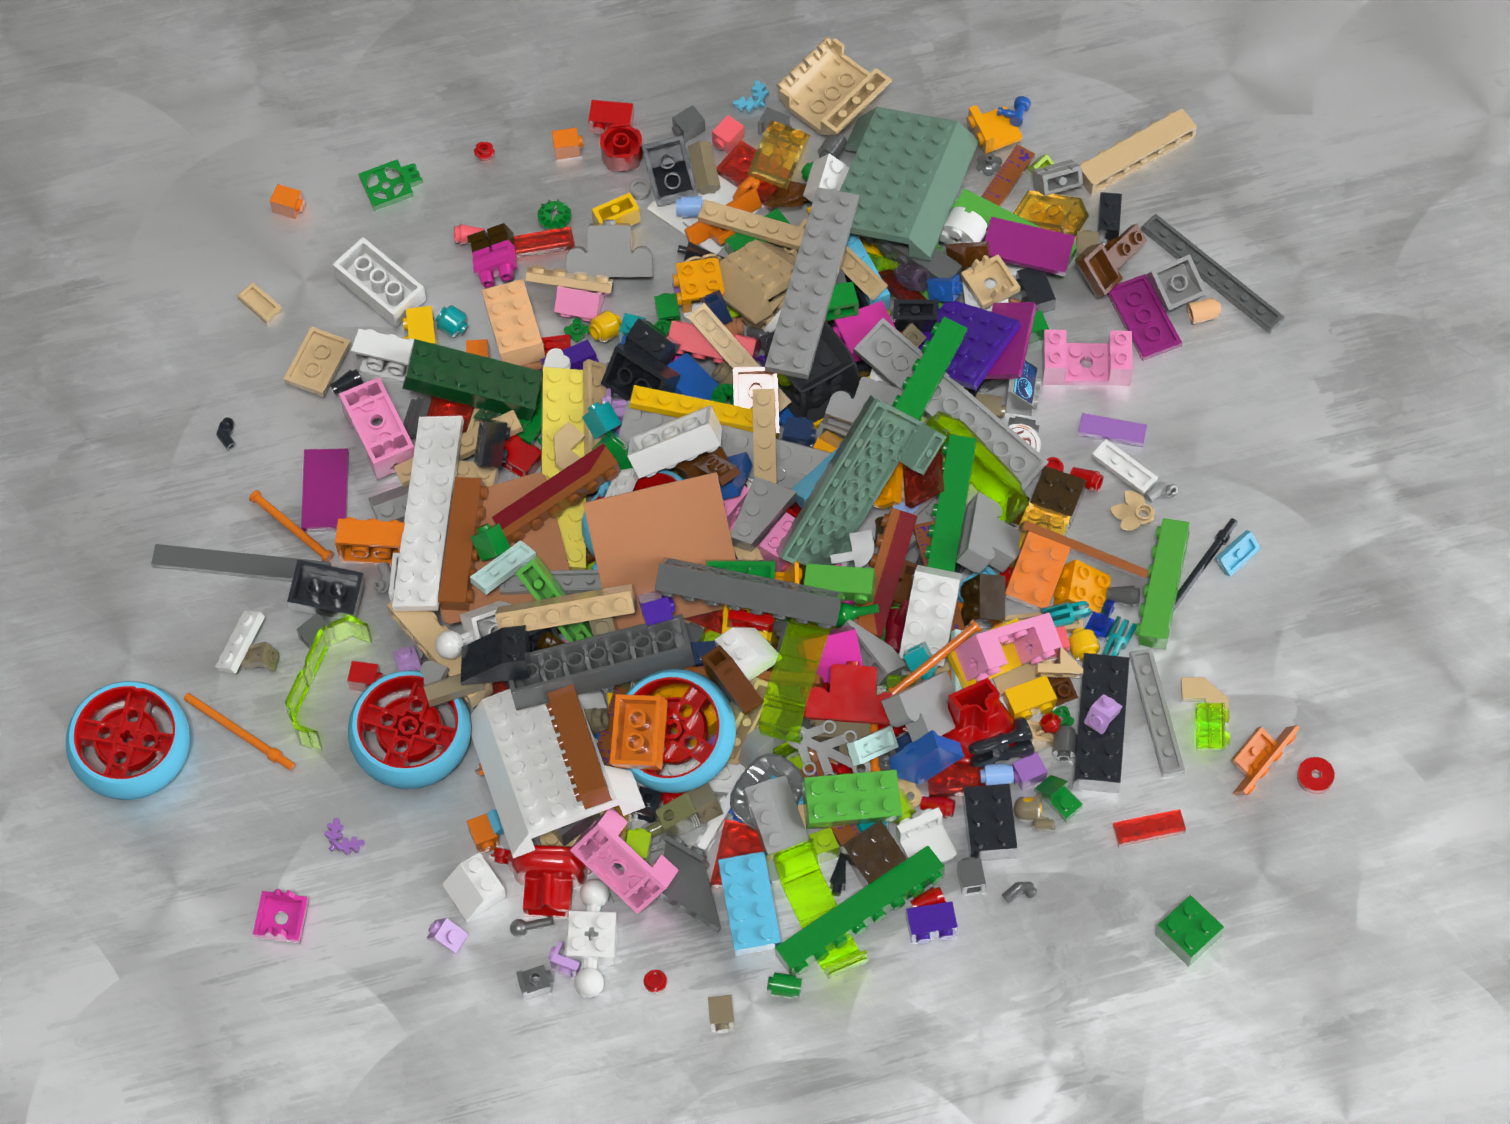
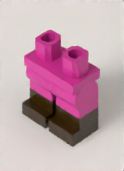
[467,223,518,288]

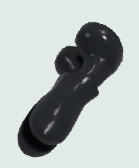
[968,717,1034,768]

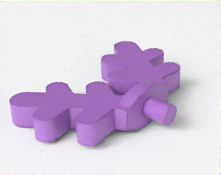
[325,818,364,855]

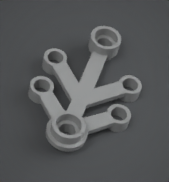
[787,719,871,776]

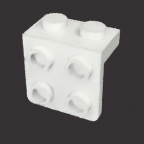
[896,807,957,864]

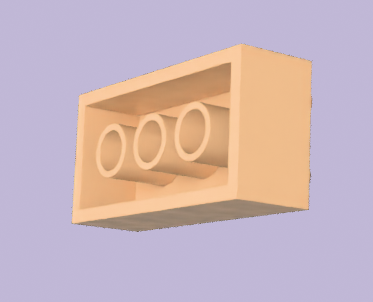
[482,279,546,366]

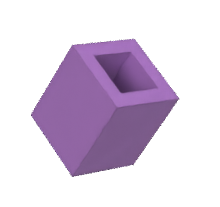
[1012,752,1048,791]

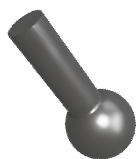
[510,917,554,938]

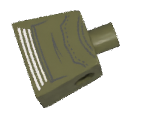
[647,792,703,838]

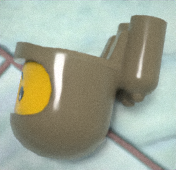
[1014,794,1055,832]

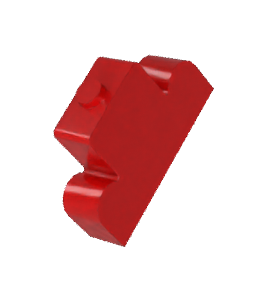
[802,661,894,726]

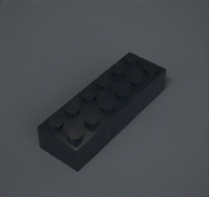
[1072,653,1130,793]

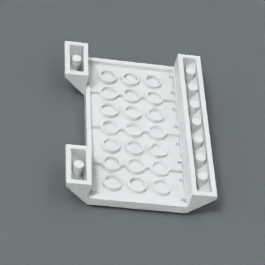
[470,689,645,858]

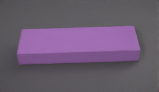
[1078,413,1147,447]

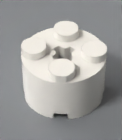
[939,207,988,245]

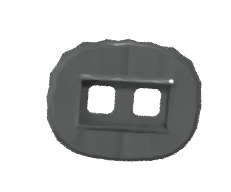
[730,753,804,831]

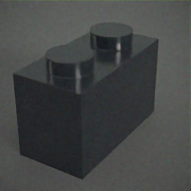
[1097,192,1122,243]
[1016,268,1056,313]
[893,299,940,331]

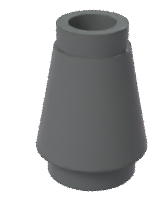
[1107,585,1140,607]

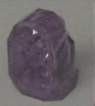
[894,263,930,292]

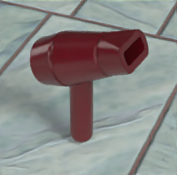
[884,599,909,653]

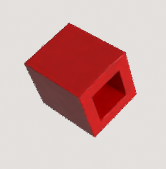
[347,661,383,692]

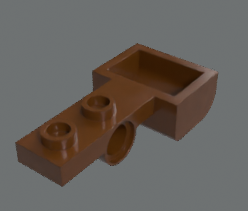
[1075,224,1147,297]
[674,446,741,486]

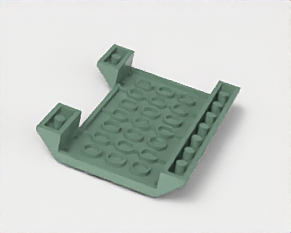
[840,107,979,261]
[776,395,946,567]

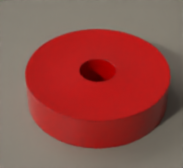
[1297,757,1335,794]

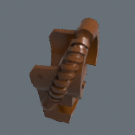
[766,179,808,209]

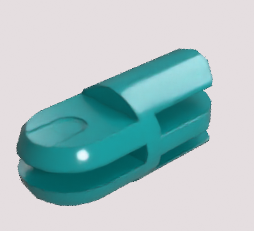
[1041,601,1091,628]
[1102,616,1137,656]

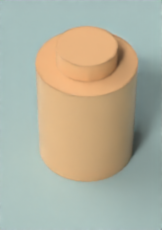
[1187,297,1221,324]

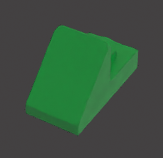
[1034,775,1083,822]

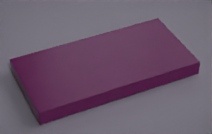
[985,216,1075,276]
[1107,274,1182,361]
[984,302,1037,379]
[301,448,349,531]

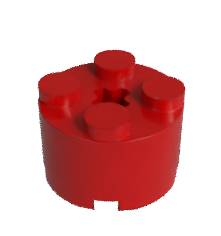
[600,122,643,172]

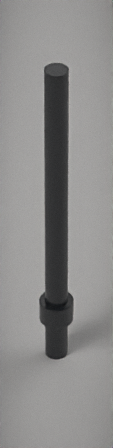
[1174,518,1238,611]

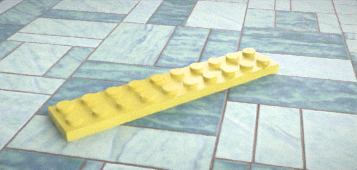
[541,367,586,570]

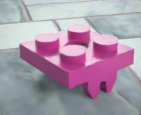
[253,889,309,944]

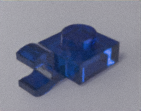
[1084,599,1115,642]

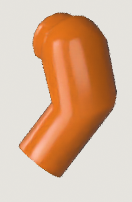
[732,176,760,200]

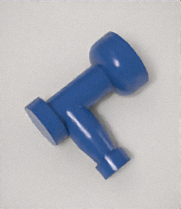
[997,96,1031,127]

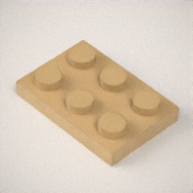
[283,326,351,397]

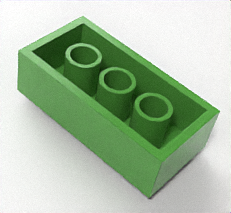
[801,770,902,829]

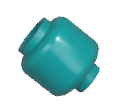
[435,305,469,337]

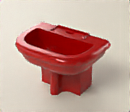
[942,678,1016,765]
[508,845,592,918]

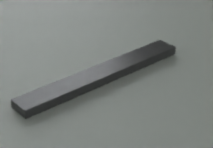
[1141,214,1285,334]
[151,544,332,582]

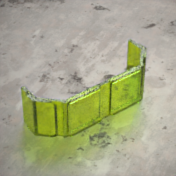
[925,411,1029,524]
[285,615,372,750]
[759,618,836,744]
[773,838,868,979]

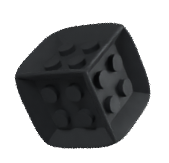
[766,322,859,423]

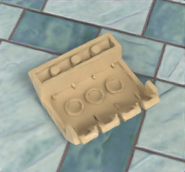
[776,37,892,135]
[719,239,796,324]

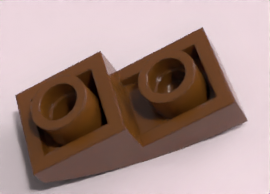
[1047,659,1078,706]

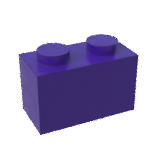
[638,591,676,626]
[906,901,958,944]

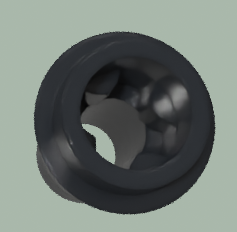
[330,369,364,396]

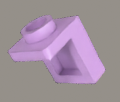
[602,388,627,418]
[392,645,421,671]
[1084,694,1123,734]
[427,918,468,954]
[548,941,581,978]

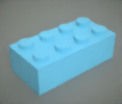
[718,852,781,956]

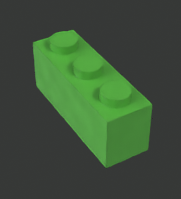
[804,564,876,604]

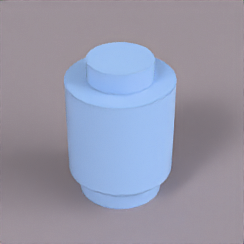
[676,196,704,218]
[980,763,1014,785]

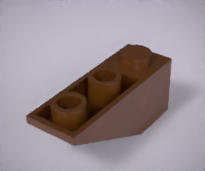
[701,645,764,715]

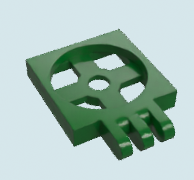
[358,159,423,211]

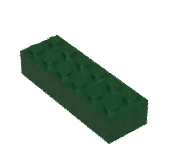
[402,339,543,421]

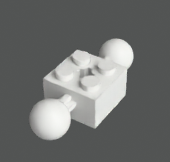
[435,601,512,660]
[566,879,617,998]

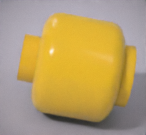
[589,311,622,342]
[1068,627,1100,662]

